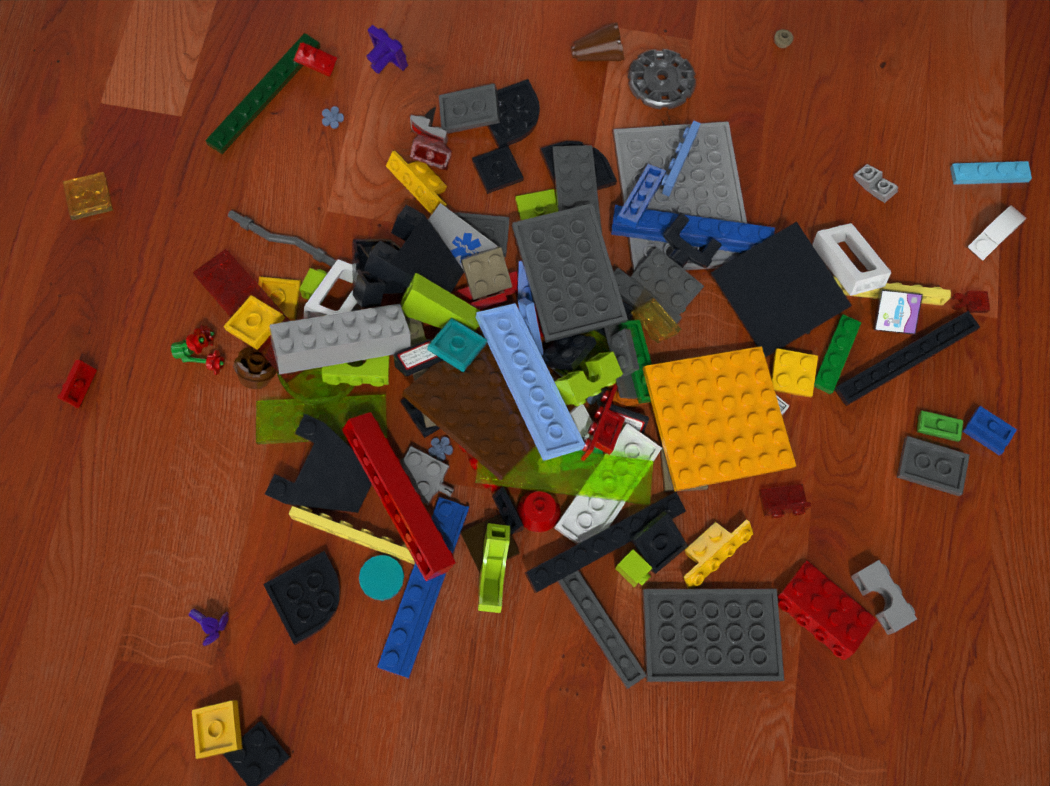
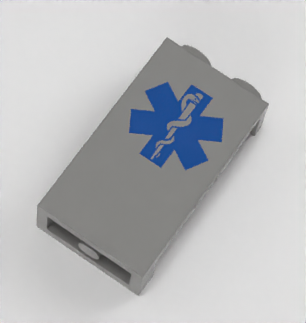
[428,203,498,271]

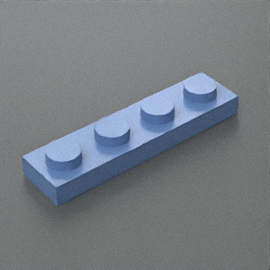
[661,121,701,197]

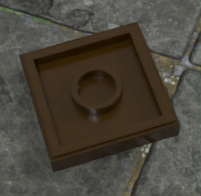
[460,514,520,573]

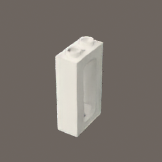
[813,223,891,296]
[304,260,362,319]

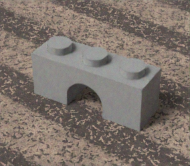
[850,560,917,635]

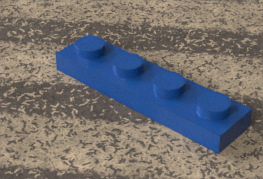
[617,164,666,229]

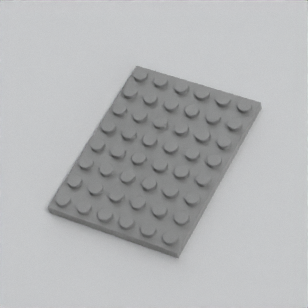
[613,122,747,273]

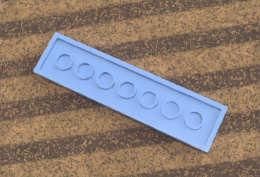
[475,303,585,461]

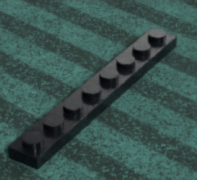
[834,311,980,406]
[524,492,686,593]

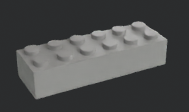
[270,304,410,374]

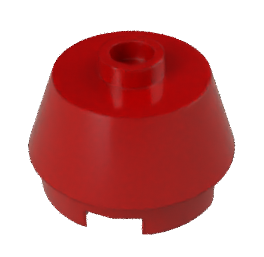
[517,490,561,532]

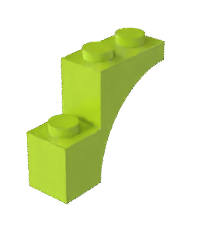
[478,523,510,613]

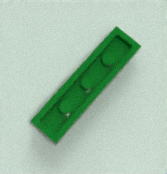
[814,314,862,394]
[618,320,652,404]

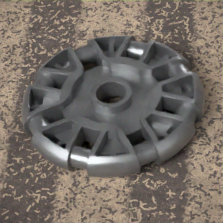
[628,49,696,109]

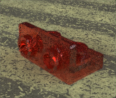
[759,484,811,518]

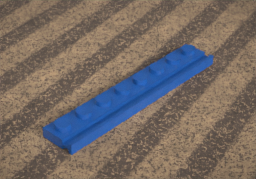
[611,205,775,253]
[377,497,469,679]

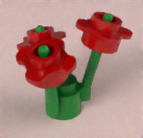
[171,325,225,375]

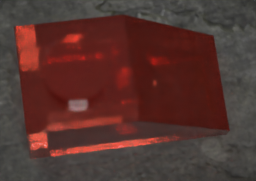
[410,132,452,171]

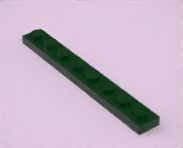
[205,33,320,154]

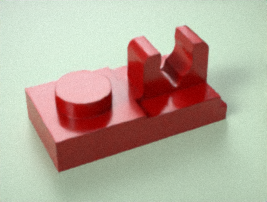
[293,43,337,77]
[57,360,97,408]

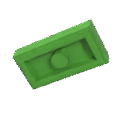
[917,411,963,442]

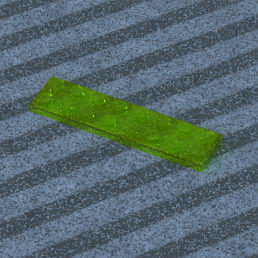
[475,447,653,505]

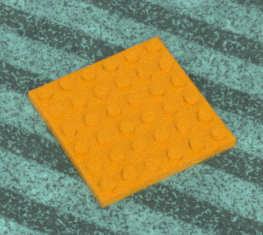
[643,346,796,491]

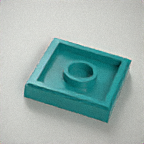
[427,318,487,372]

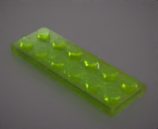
[256,394,387,444]

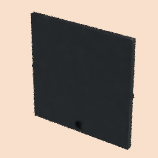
[710,222,852,358]

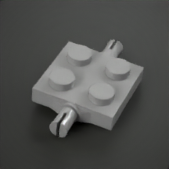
[400,446,454,506]

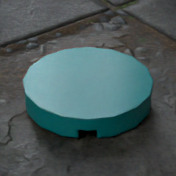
[359,555,404,601]

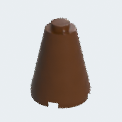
[571,22,624,61]

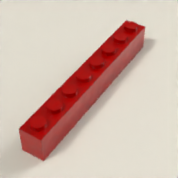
[342,412,456,581]

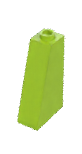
[401,273,480,331]

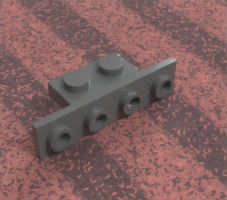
[605,324,639,399]

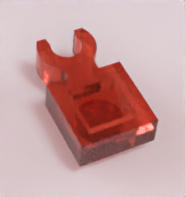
[951,291,990,313]

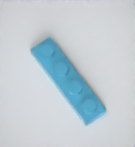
[950,161,1032,184]

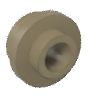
[774,29,793,48]

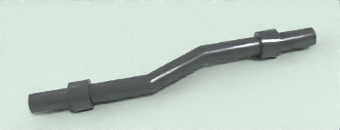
[228,210,336,267]

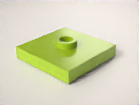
[515,189,558,221]

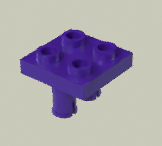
[366,25,408,74]

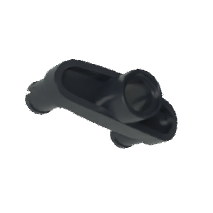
[662,213,722,268]

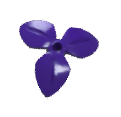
[189,609,229,646]

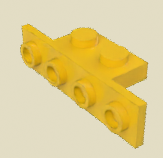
[386,151,447,215]
[684,519,753,589]

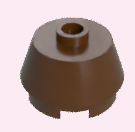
[234,347,278,389]

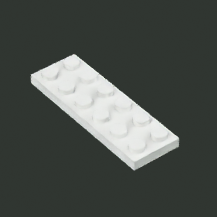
[554,423,662,544]

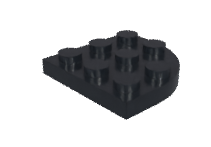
[487,79,540,149]
[540,141,617,190]
[263,551,341,645]

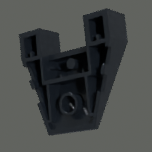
[364,204,464,293]
[352,239,407,308]
[265,414,372,513]

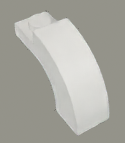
[967,205,1027,261]

